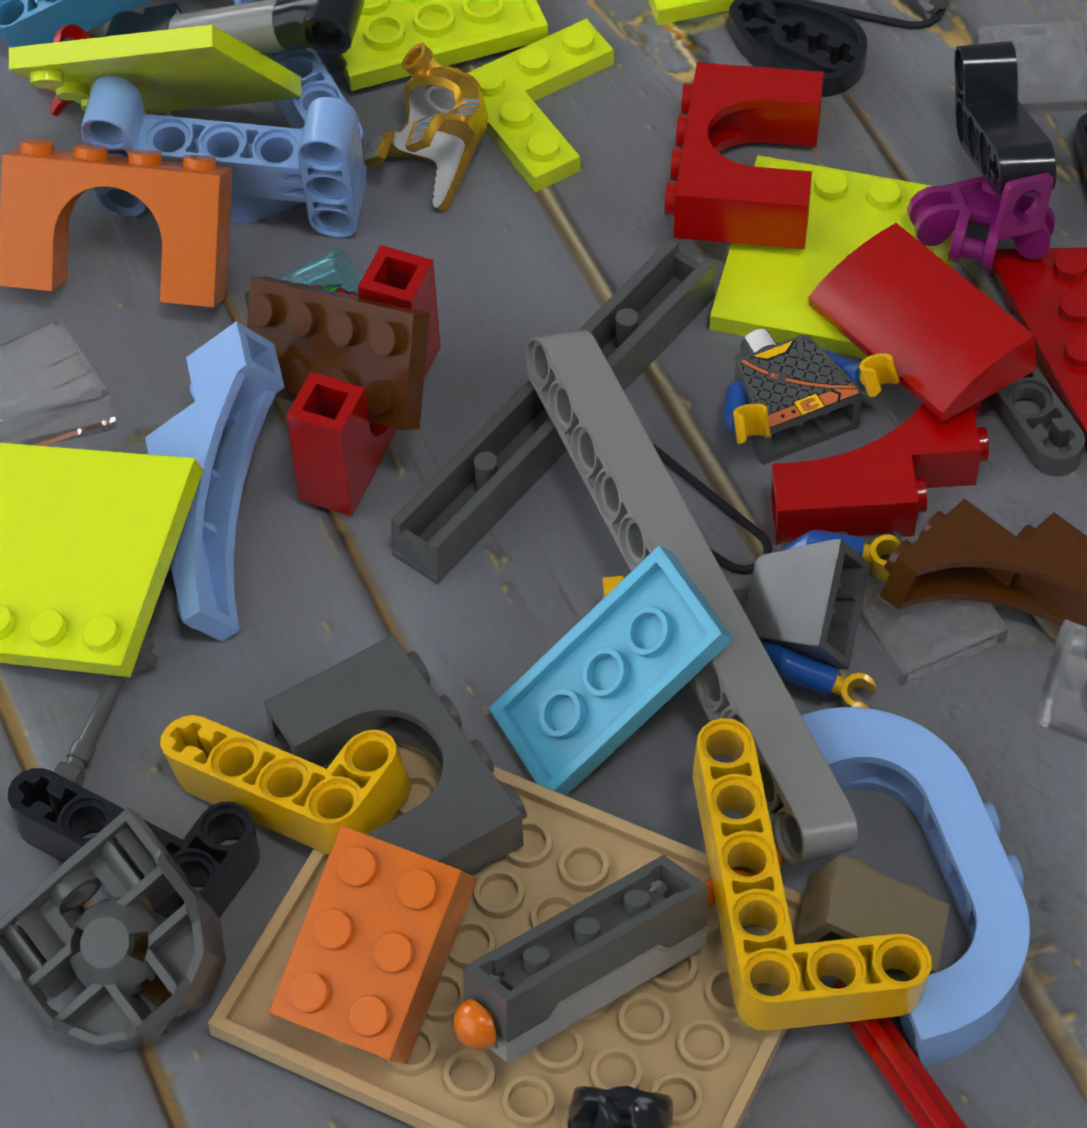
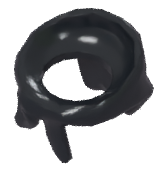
[569,1086,673,1128]

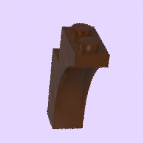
[880,499,1087,642]

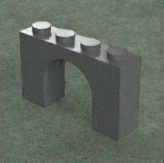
[264,635,527,875]

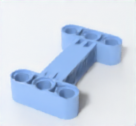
[80,76,367,238]

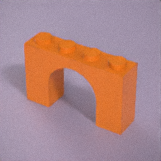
[0,139,233,308]

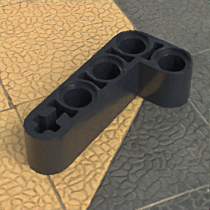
[954,41,1056,195]
[8,768,260,918]

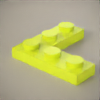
[466,18,614,192]

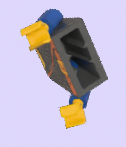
[722,329,900,465]
[733,530,901,709]

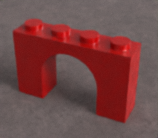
[664,62,824,249]
[286,245,441,516]

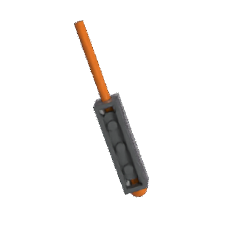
[453,845,788,1063]

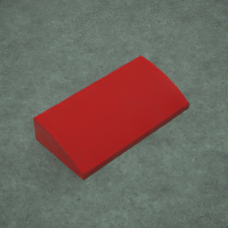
[808,223,1036,422]

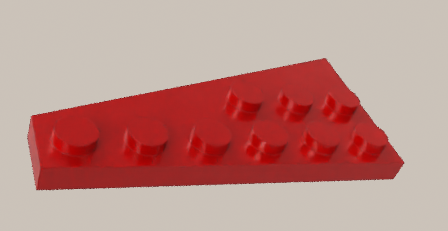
[987,247,1087,445]

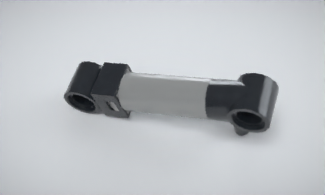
[105,0,364,74]

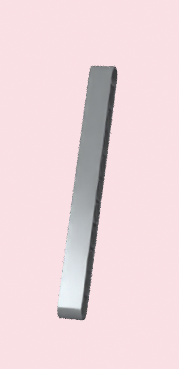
[525,330,858,864]

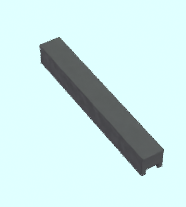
[390,237,716,584]

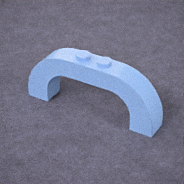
[801,707,1030,1067]

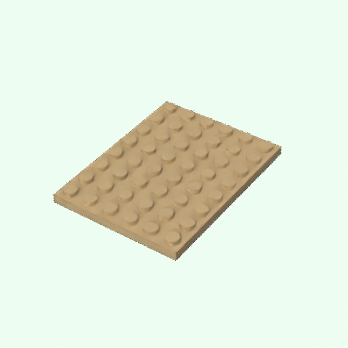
[208,743,804,1128]

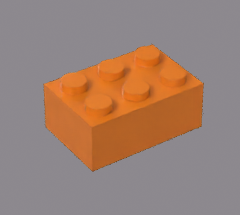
[268,825,478,1064]

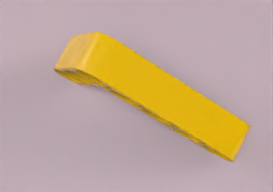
[692,718,932,1031]

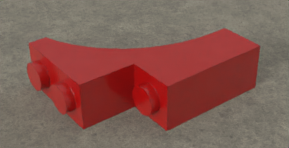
[770,401,989,545]

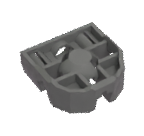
[0,808,226,1053]

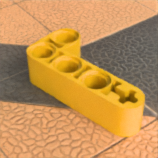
[160,715,411,855]

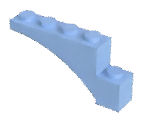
[145,321,285,642]

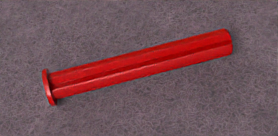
[832,979,967,1128]

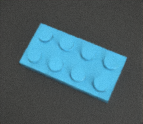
[488,545,734,796]

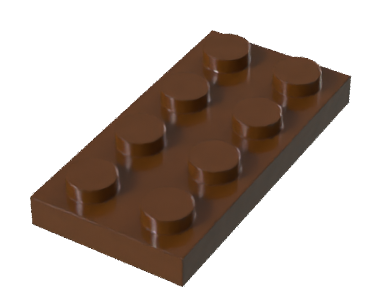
[247,276,430,430]

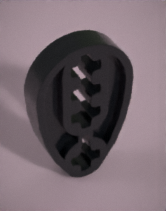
[728,0,867,97]

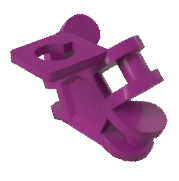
[907,172,1055,271]

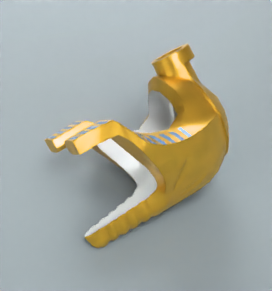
[363,43,488,211]

